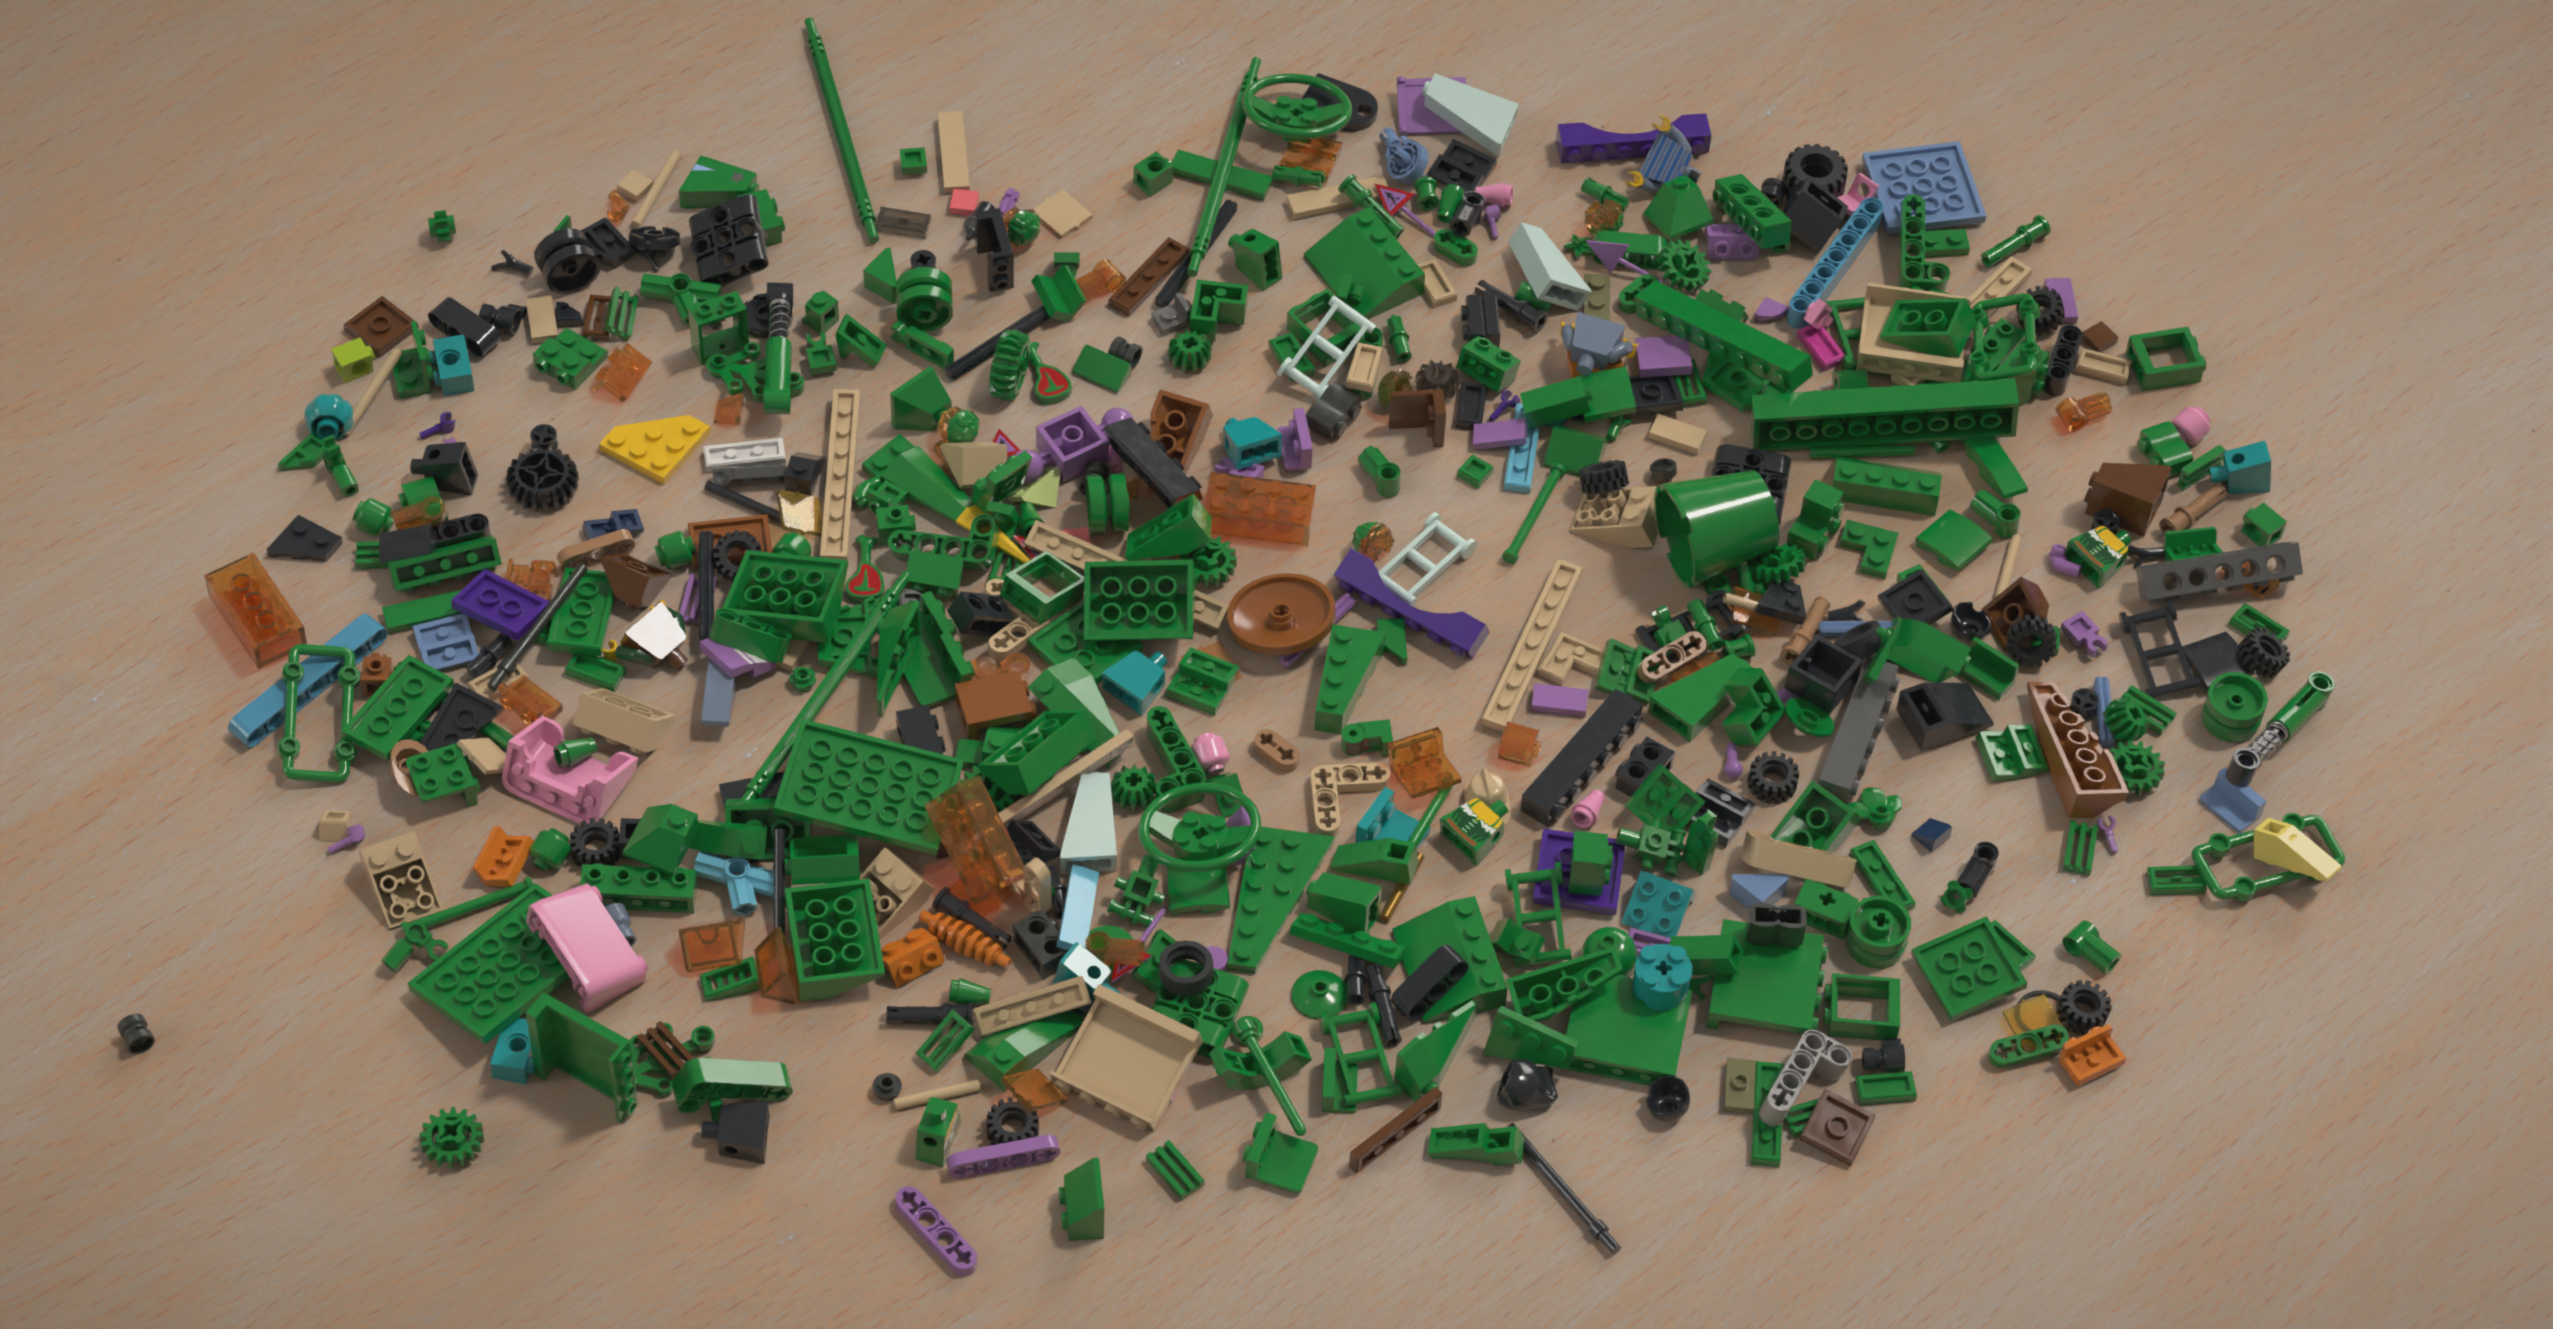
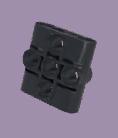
[689,194,769,286]
[1711,444,1791,526]

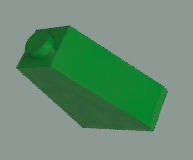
[1306,872,1382,933]

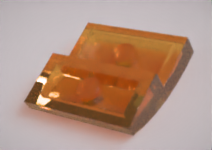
[1279,137,1343,183]

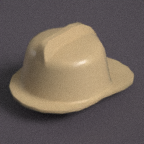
[1464,768,1511,826]

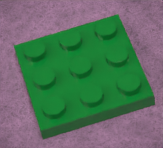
[1028,600,1143,684]
[1911,916,2027,1022]

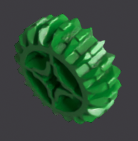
[989,330,1031,401]

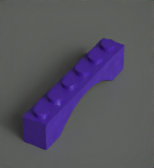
[1556,113,1712,163]
[1334,548,1490,659]

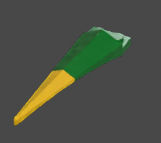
[862,434,1030,564]

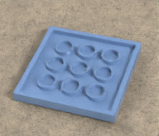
[1862,141,1986,235]

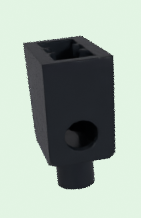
[410,442,479,495]
[701,1101,770,1164]

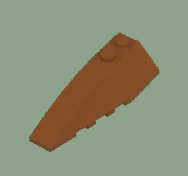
[2027,681,2129,818]

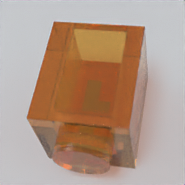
[1498,721,1542,767]

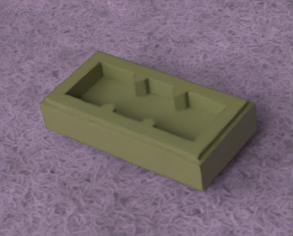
[1724,1057,1756,1114]

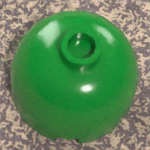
[1581,927,1638,978]

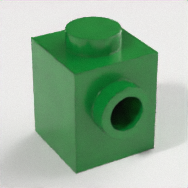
[876,505,916,545]

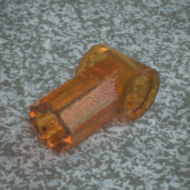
[1076,259,1126,300]
[2056,392,2112,432]
[391,496,448,530]
[1085,931,1145,967]

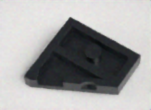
[580,217,635,266]
[1754,580,1807,625]

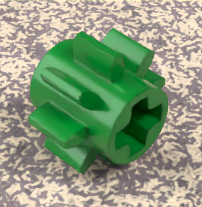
[428,210,456,242]

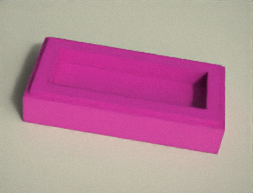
[1796,325,1845,372]

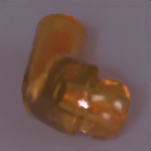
[607,190,629,223]

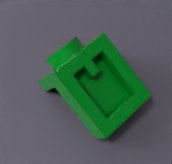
[986,500,1020,541]

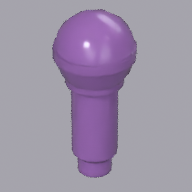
[1724,742,1743,779]

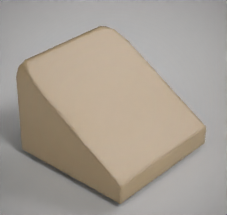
[319,810,352,842]

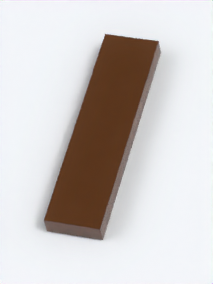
[1108,237,1190,317]
[1349,1087,1442,1173]

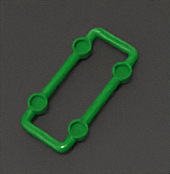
[1968,293,2043,381]
[277,644,361,783]
[2191,813,2345,902]

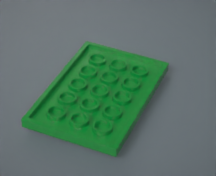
[773,719,964,856]
[407,883,570,1044]

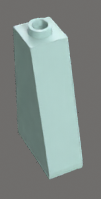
[1422,73,1519,157]
[1508,222,1592,311]
[1060,772,1117,874]

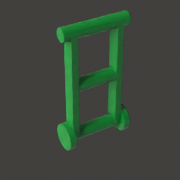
[1825,297,1865,371]
[1505,862,1572,967]
[1319,1002,1402,1106]

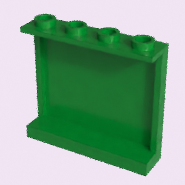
[1706,919,1828,1034]
[1561,975,1692,1086]
[526,992,638,1123]

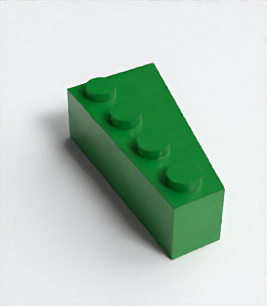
[1314,624,1386,734]

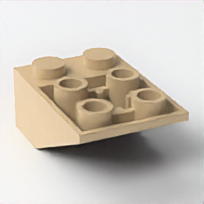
[1570,486,1659,548]
[359,831,443,929]
[860,847,935,940]

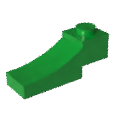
[1428,1123,1524,1166]

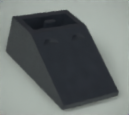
[1896,682,1994,751]

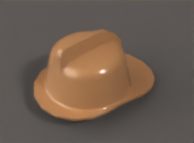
[389,739,428,797]

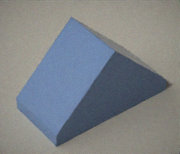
[1729,874,1789,909]

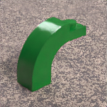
[1209,1031,1312,1090]

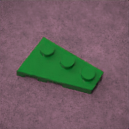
[1482,1006,1579,1069]

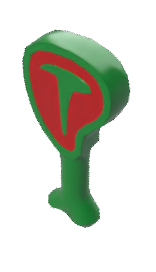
[1029,342,1072,405]
[845,535,885,604]

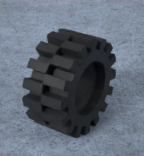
[2016,286,2065,335]
[1578,460,1629,494]
[714,530,762,581]
[2007,615,2056,668]
[2238,627,2290,679]
[1748,751,1799,804]
[569,818,620,867]
[2056,980,2112,1035]
[986,1097,1039,1145]

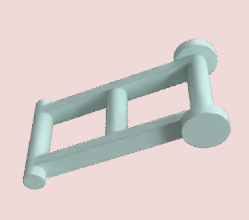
[1276,296,1376,401]
[1378,512,1477,606]

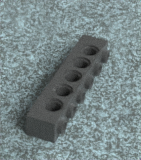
[2136,541,2303,604]

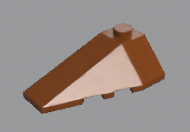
[1147,389,1213,496]

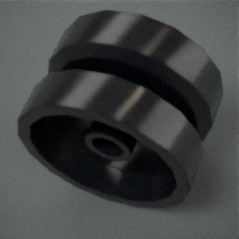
[534,228,600,294]

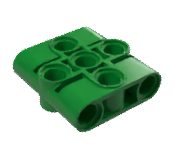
[1152,959,1250,1058]

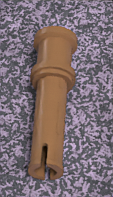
[2159,483,2227,534]
[1781,596,1831,665]

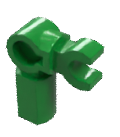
[323,435,359,497]
[381,921,449,973]

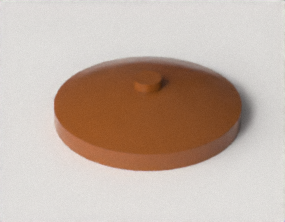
[1227,573,1336,655]

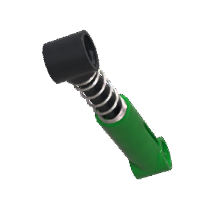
[764,282,793,415]
[2226,671,2335,787]

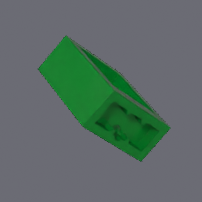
[1286,288,1361,367]
[688,291,749,366]
[2125,326,2206,391]
[1000,551,1084,624]
[785,834,860,885]
[1823,973,1900,1041]

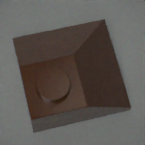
[601,554,672,610]
[1981,577,2049,651]

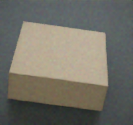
[617,170,653,202]

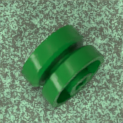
[896,267,953,331]
[1086,473,1130,534]
[2201,672,2268,742]
[1845,896,1911,969]

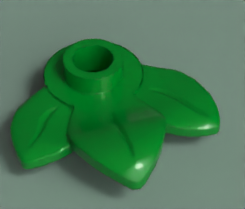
[1847,787,1902,830]

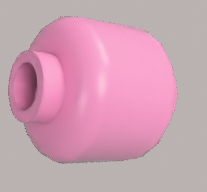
[2171,407,2210,445]
[1190,732,1230,776]

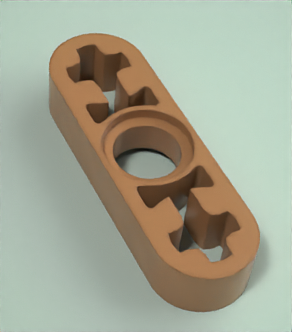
[557,529,635,571]
[1637,631,1706,683]

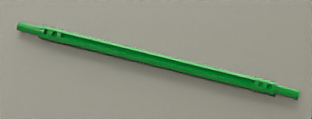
[804,17,879,243]
[1187,57,1261,277]
[733,571,909,817]

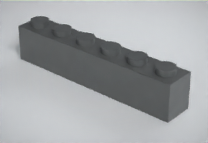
[1818,657,1901,805]

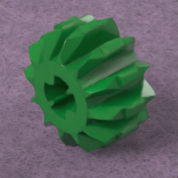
[1168,329,1212,373]
[2103,696,2149,744]
[1110,763,1156,812]

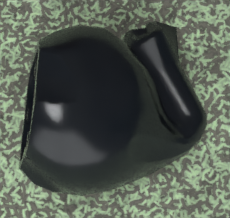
[1496,1058,1558,1111]

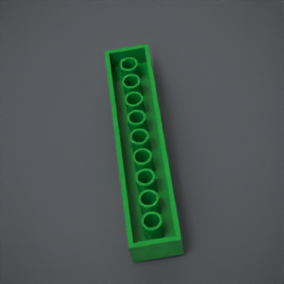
[1750,379,2019,451]

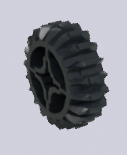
[506,446,579,512]

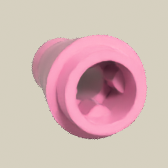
[1476,182,1513,207]
[1571,790,1605,828]

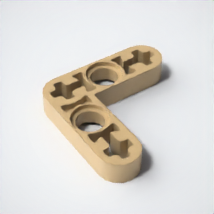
[985,579,1049,661]
[1310,763,1391,836]
[987,854,1052,913]

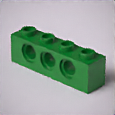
[1712,174,1792,249]

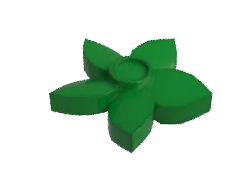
[1564,234,1593,259]

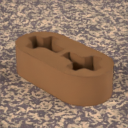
[1254,729,1300,773]

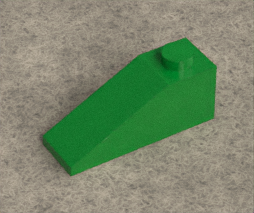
[689,820,768,859]

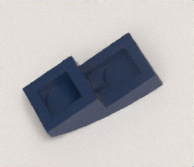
[582,509,644,540]

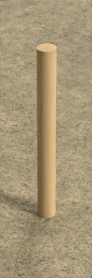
[631,150,681,228]
[339,348,403,436]

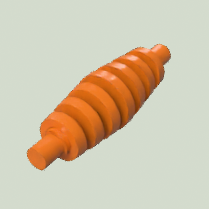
[919,910,1012,969]

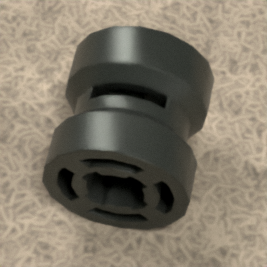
[1108,336,1143,370]
[1079,461,1110,496]
[117,1013,155,1054]

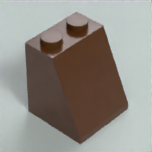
[2084,463,2172,537]

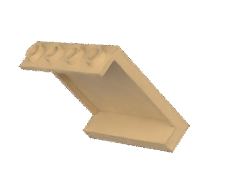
[1856,283,1971,383]
[1049,984,1203,1131]

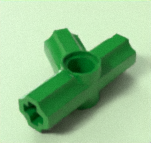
[640,273,721,327]

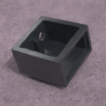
[1784,634,1863,714]

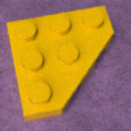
[599,415,711,484]

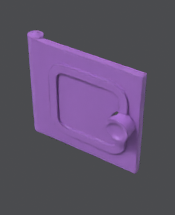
[1397,76,1466,135]

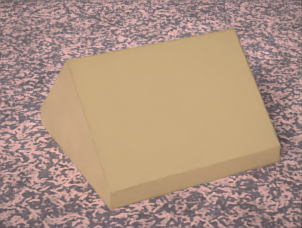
[940,441,1007,488]

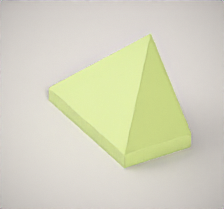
[1008,466,1061,508]

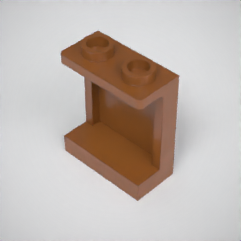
[955,671,1036,740]

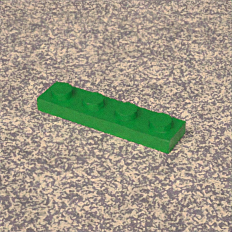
[1289,913,1406,969]

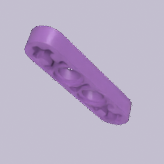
[946,1135,1061,1178]
[896,1186,977,1276]

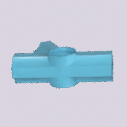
[693,851,774,917]

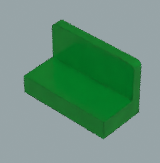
[1031,265,1086,322]
[1959,637,2019,700]
[1322,1048,1358,1114]

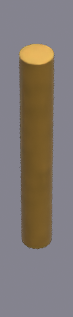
[1380,852,1425,922]

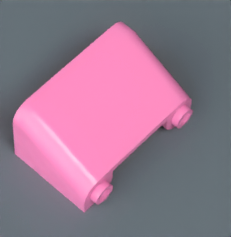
[502,716,638,824]
[526,883,648,1014]

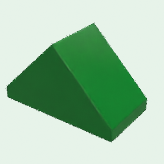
[863,247,897,304]

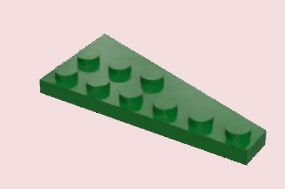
[1227,826,1335,974]

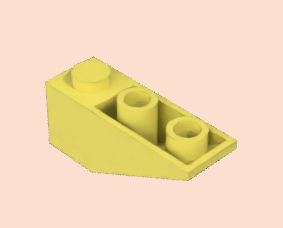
[2254,818,2341,881]

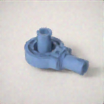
[1379,128,1429,184]

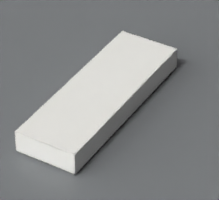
[703,438,786,473]

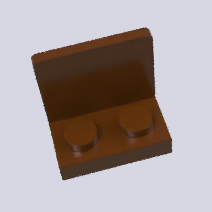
[1388,389,1446,448]

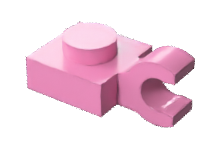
[1804,298,1834,330]

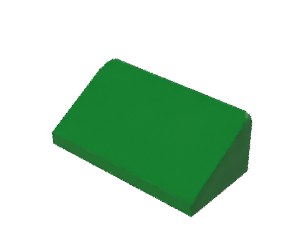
[1072,344,1131,393]

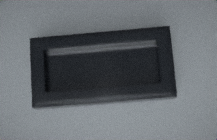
[1455,382,1487,430]

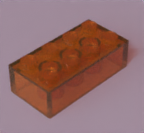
[1204,472,1316,546]
[204,552,307,669]
[924,775,1024,906]

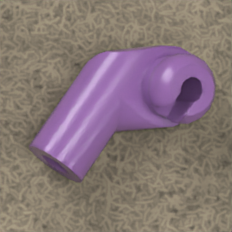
[2049,544,2082,578]

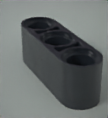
[428,297,501,357]
[2044,325,2083,396]
[431,513,491,549]
[1391,944,1469,1022]

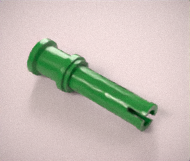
[1338,174,1405,239]
[1980,215,2051,268]

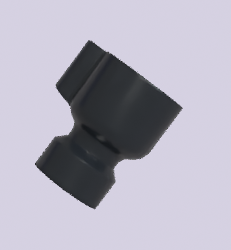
[479,303,527,334]
[1862,1038,1905,1073]

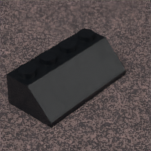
[1103,417,1203,508]

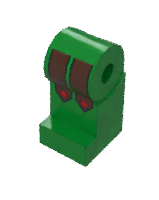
[1341,719,1393,757]

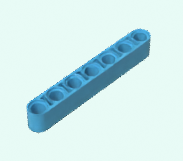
[1787,197,1884,329]
[228,614,388,748]

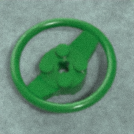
[1242,73,1352,143]
[1138,783,1261,872]

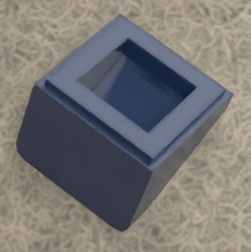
[1911,818,1953,853]

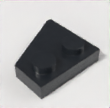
[267,515,343,562]

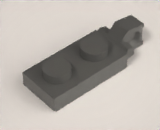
[713,462,787,486]

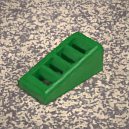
[700,956,765,1001]

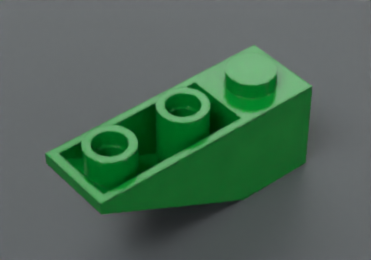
[1330,838,1419,885]

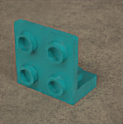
[1355,787,1431,849]
[1622,870,1697,938]

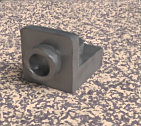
[1151,292,1192,337]

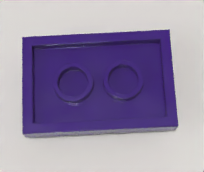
[451,569,550,641]

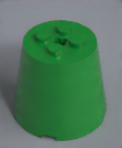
[1654,471,1780,588]

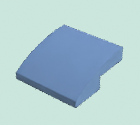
[413,614,479,671]

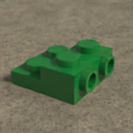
[533,328,608,390]
[971,450,1032,514]

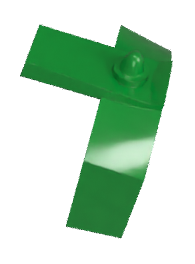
[1862,617,1971,685]

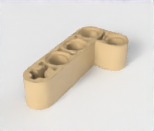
[1740,830,1857,888]

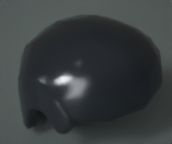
[1950,602,1991,642]
[1646,1076,1690,1122]

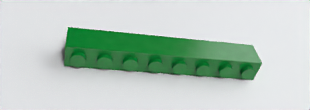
[1634,280,1813,392]

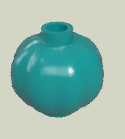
[304,394,354,441]

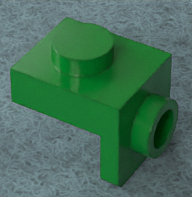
[867,480,908,514]

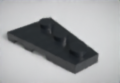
[420,682,505,751]

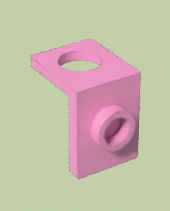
[1837,173,1879,216]

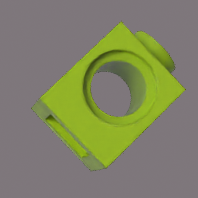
[331,337,375,383]

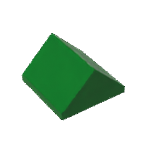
[1543,425,1609,476]

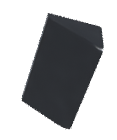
[379,524,437,563]

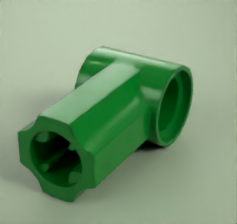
[1358,446,1400,498]
[1970,490,2021,539]
[2062,920,2122,974]

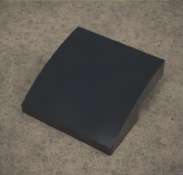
[1427,139,1497,192]
[2182,631,2255,691]
[1686,778,1756,847]
[982,820,1061,867]

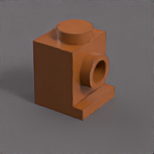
[360,652,393,696]

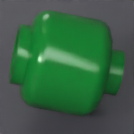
[352,498,395,537]
[654,530,696,570]
[772,532,812,556]
[529,828,571,872]

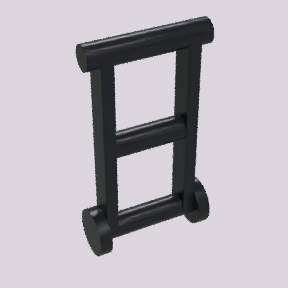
[1635,589,1751,666]
[2119,600,2201,698]

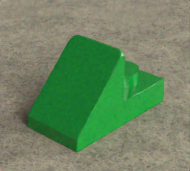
[835,314,887,367]
[1490,918,1546,964]

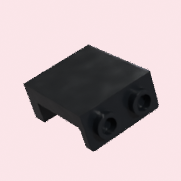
[975,208,1014,292]

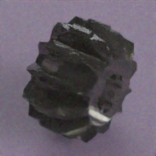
[1415,359,1460,401]

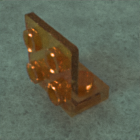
[1387,727,1462,799]

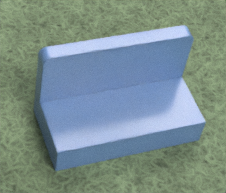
[2199,767,2266,833]

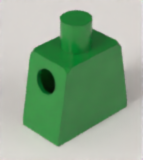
[1228,229,1283,291]

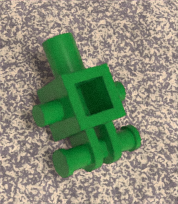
[1616,820,1686,876]
[1106,855,1165,928]

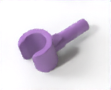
[1484,204,1501,239]
[2097,816,2118,853]
[328,824,365,854]

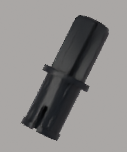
[466,633,513,678]
[1046,865,1066,919]
[1344,955,1367,1006]

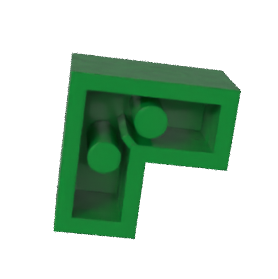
[1190,279,1248,342]
[1786,479,1845,561]
[1721,668,1785,746]
[1568,831,1613,896]

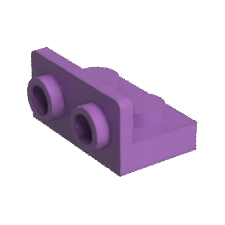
[1705,224,1759,260]
[1277,408,1313,471]

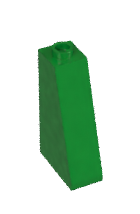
[1648,653,1753,742]

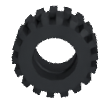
[1782,144,1848,200]

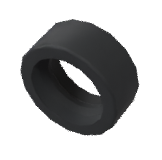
[1834,620,1882,660]
[1159,940,1213,996]

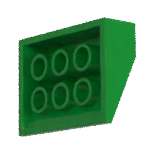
[1304,207,1425,319]
[722,550,848,643]
[1084,559,1195,641]
[785,879,885,1002]
[1392,896,1508,1024]

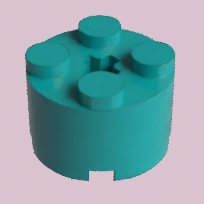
[1632,944,1692,1011]

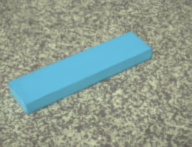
[1504,404,1540,493]
[1056,864,1099,950]

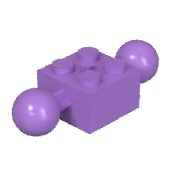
[1014,406,1134,483]

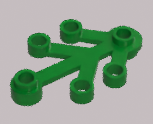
[706,342,804,402]
[630,1023,715,1098]

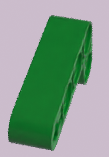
[1898,194,1950,291]
[888,514,999,571]
[1146,706,1206,813]
[671,1058,793,1113]

